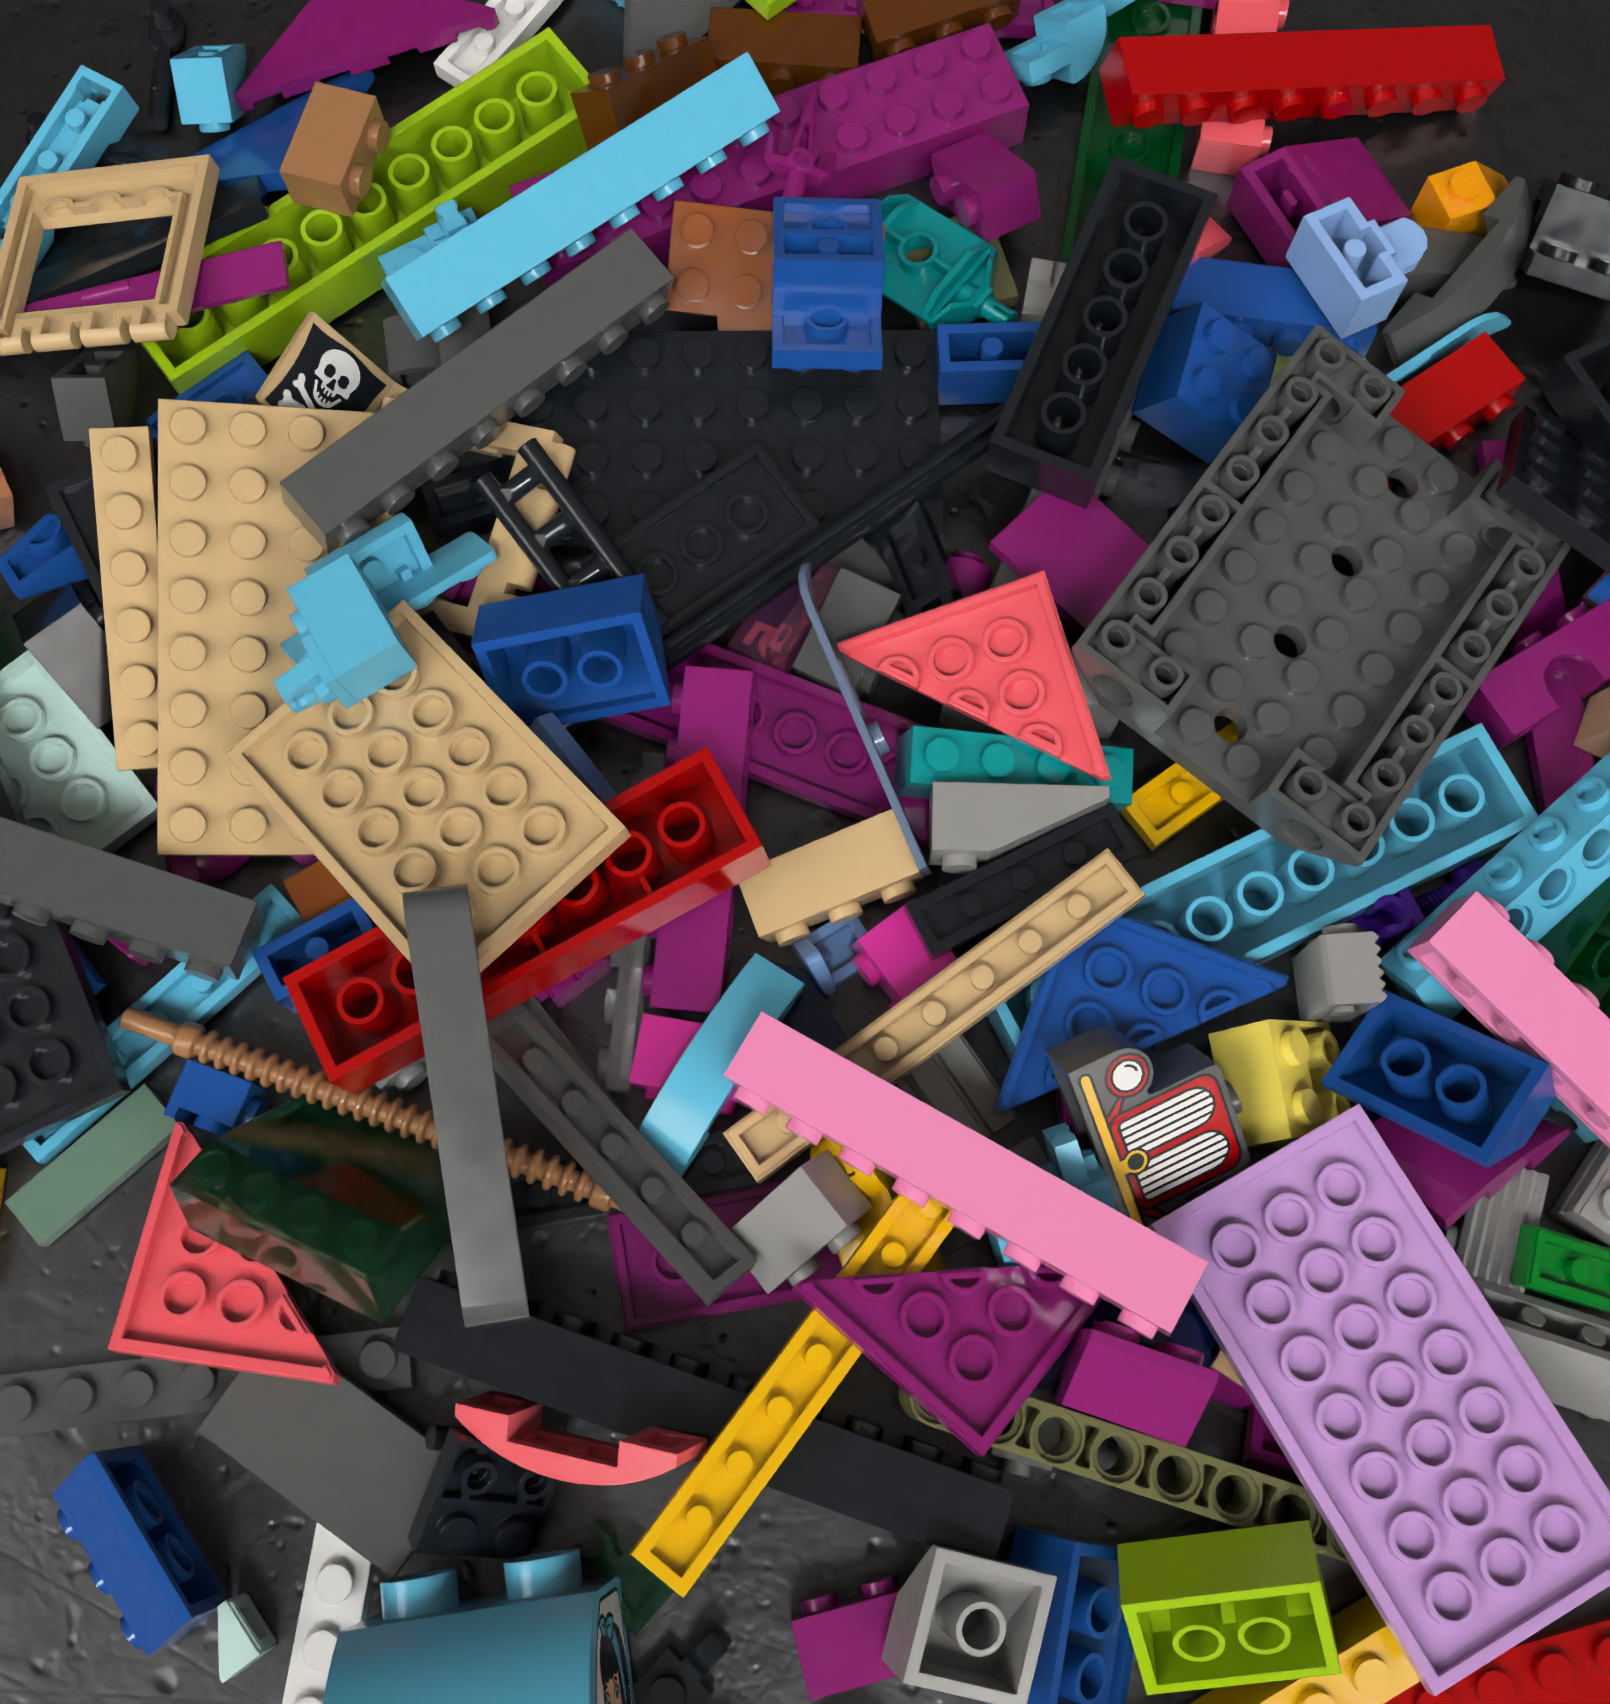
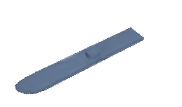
[798,562,932,877]

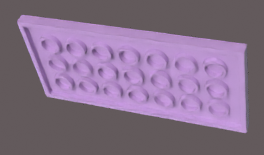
[1147,1104,1610,1696]

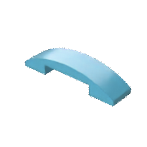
[638,953,805,1178]

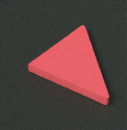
[837,570,1112,782]
[108,1122,341,1386]

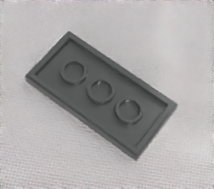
[196,1368,440,1579]

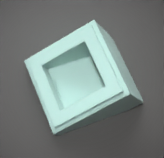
[218,1593,277,1683]

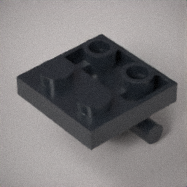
[407,1424,559,1559]

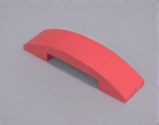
[455,1390,708,1486]

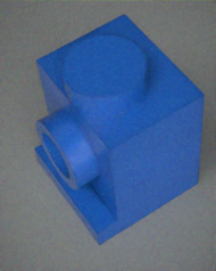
[163,1059,269,1138]

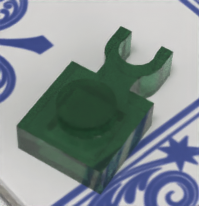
[572,1518,675,1636]

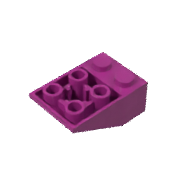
[1227,137,1413,268]

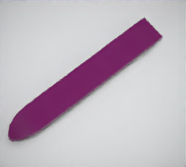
[24,240,290,351]

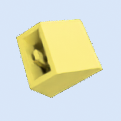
[1208,1019,1351,1149]

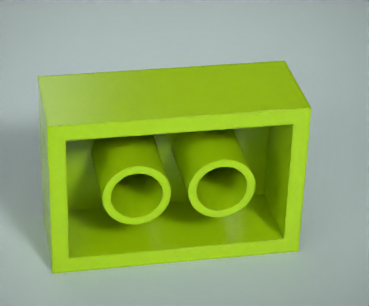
[1117,1520,1342,1695]

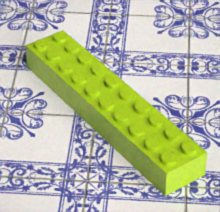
[140,27,589,395]

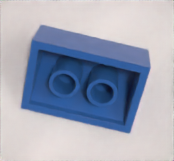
[471,573,671,728]
[1321,990,1556,1168]
[52,1445,230,1657]
[986,1525,1134,1704]

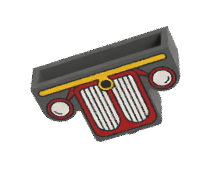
[1046,1026,1250,1228]

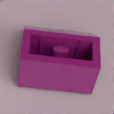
[1053,1320,1220,1447]

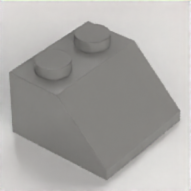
[881,1544,1057,1704]

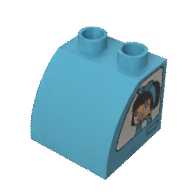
[323,1548,635,1704]

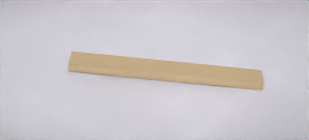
[723,848,1145,1184]

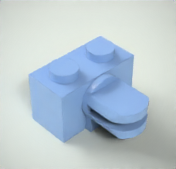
[1285,197,1427,339]

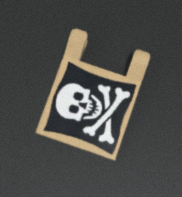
[255,312,408,413]

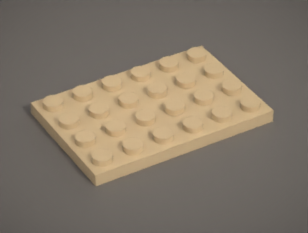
[226,600,631,973]

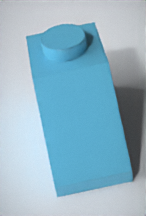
[170,44,247,133]

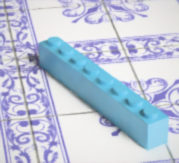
[380,51,780,343]

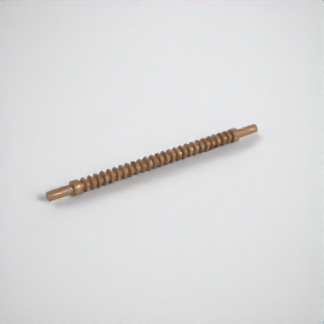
[120,1006,621,1212]

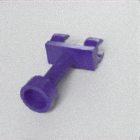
[1349,859,1486,947]

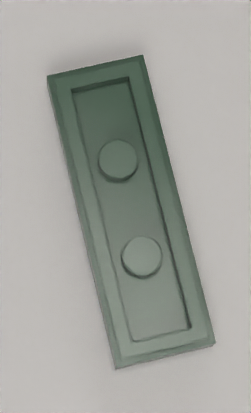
[4,1083,181,1247]

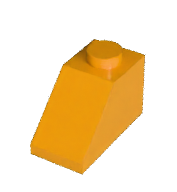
[1410,160,1508,236]

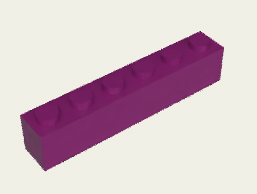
[642,666,758,1015]

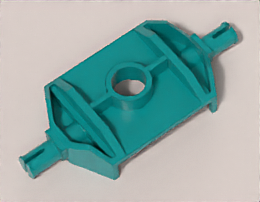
[881,194,1018,330]

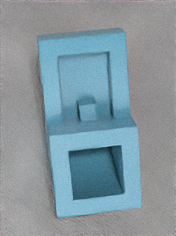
[1004,0,1107,86]

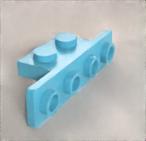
[280,512,497,665]

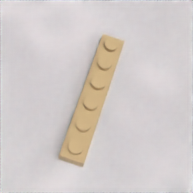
[89,426,158,771]

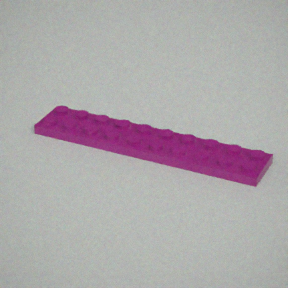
[442,576,929,848]

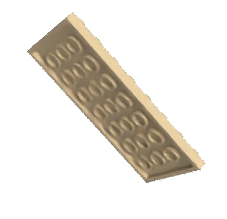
[157,399,392,856]

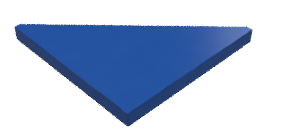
[189,70,376,192]
[993,915,1289,1113]

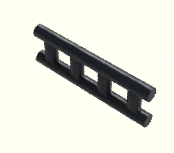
[473,438,671,629]

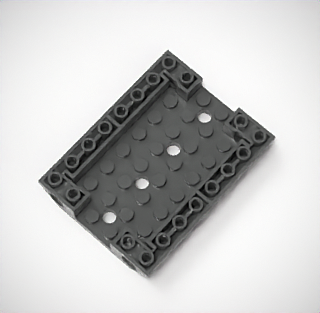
[1071,324,1572,867]

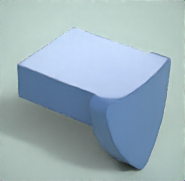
[791,917,867,999]

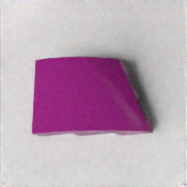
[1373,1116,1570,1230]

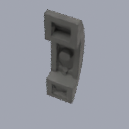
[1382,176,1534,367]

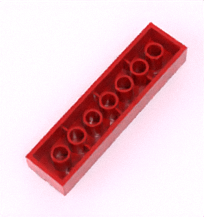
[282,746,772,1094]

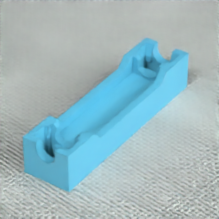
[0,65,140,271]

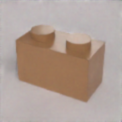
[279,81,389,218]

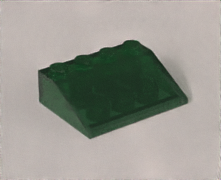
[169,1094,451,1324]

